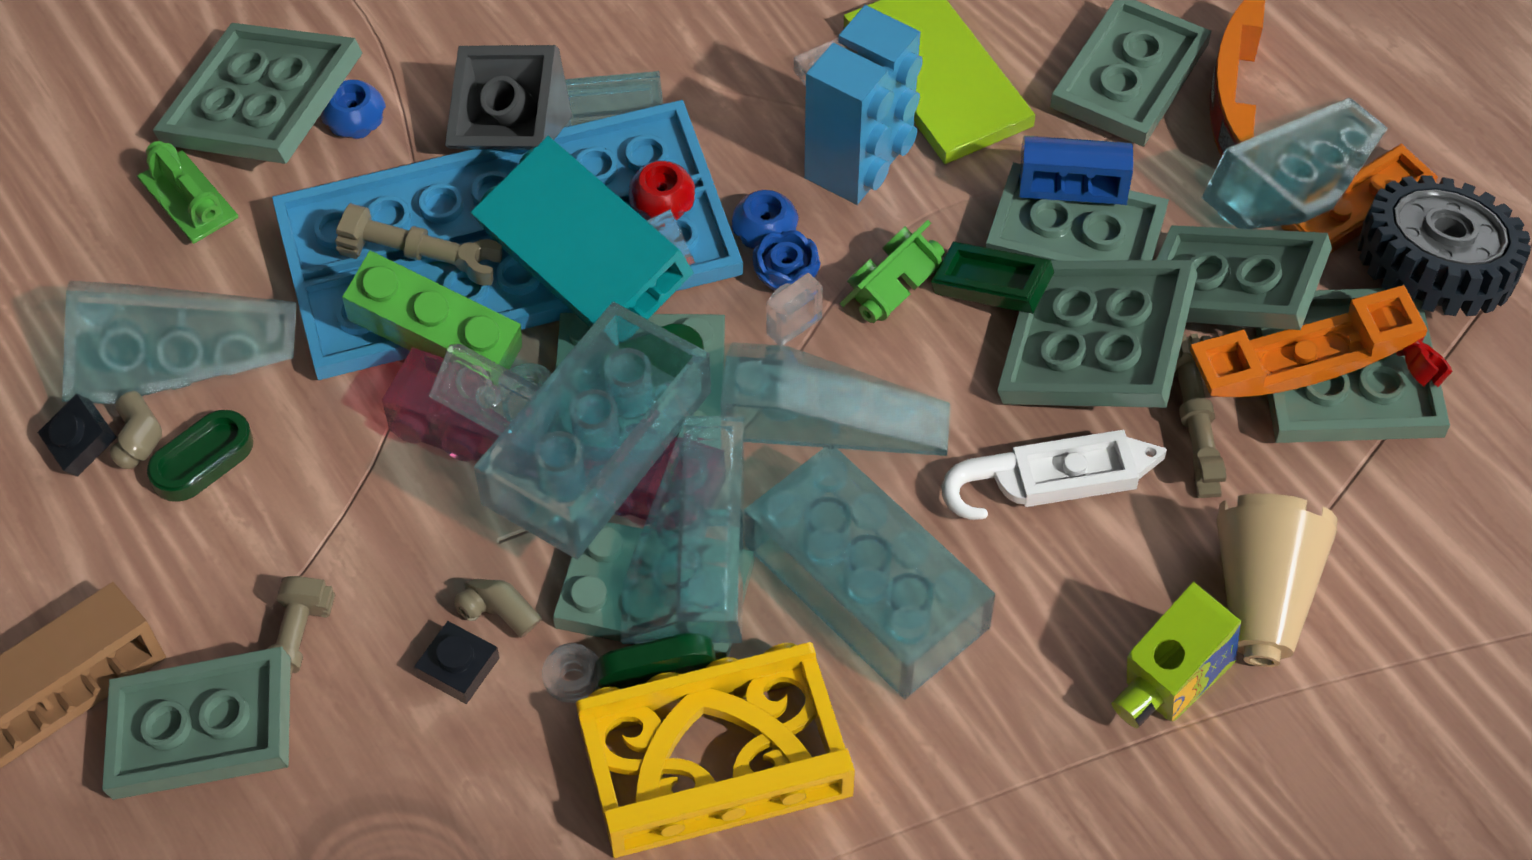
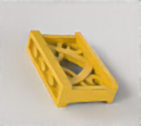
[576,642,855,858]

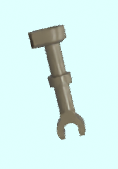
[335,203,502,286]
[1174,334,1227,498]
[268,576,335,680]

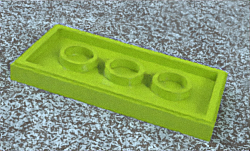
[843,0,1036,164]

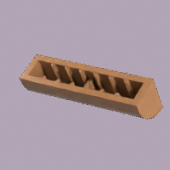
[0,582,166,769]

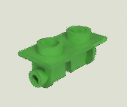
[137,141,239,244]
[840,220,945,323]

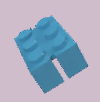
[804,5,923,205]

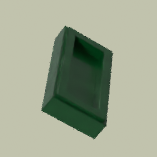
[931,241,1054,314]

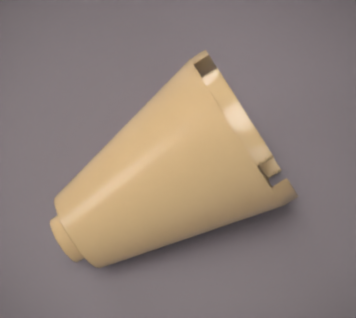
[1216,494,1338,667]

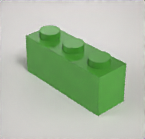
[342,250,522,393]

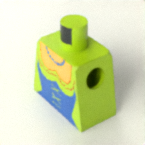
[1111,582,1241,729]

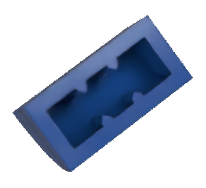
[1019,136,1133,205]

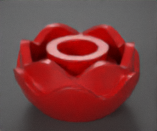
[629,161,695,222]

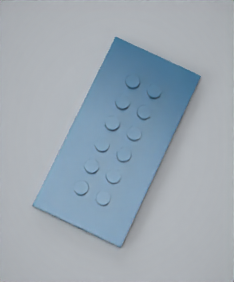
[272,100,743,380]

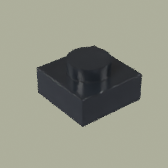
[37,393,117,477]
[414,621,500,704]

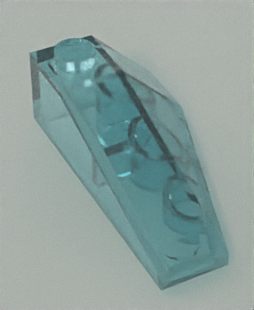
[1201,97,1388,229]
[62,281,297,404]
[721,342,950,456]
[621,416,745,644]

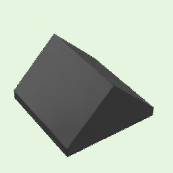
[445,45,572,150]

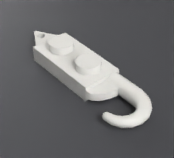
[941,429,1167,520]

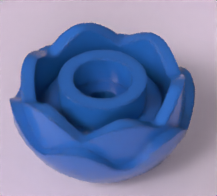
[321,80,386,139]
[732,190,799,248]
[753,230,821,293]

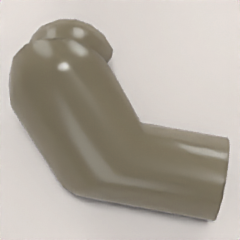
[110,391,162,469]
[454,579,542,638]

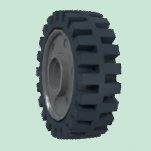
[1357,175,1531,316]

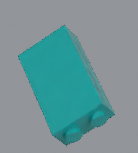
[471,136,694,344]

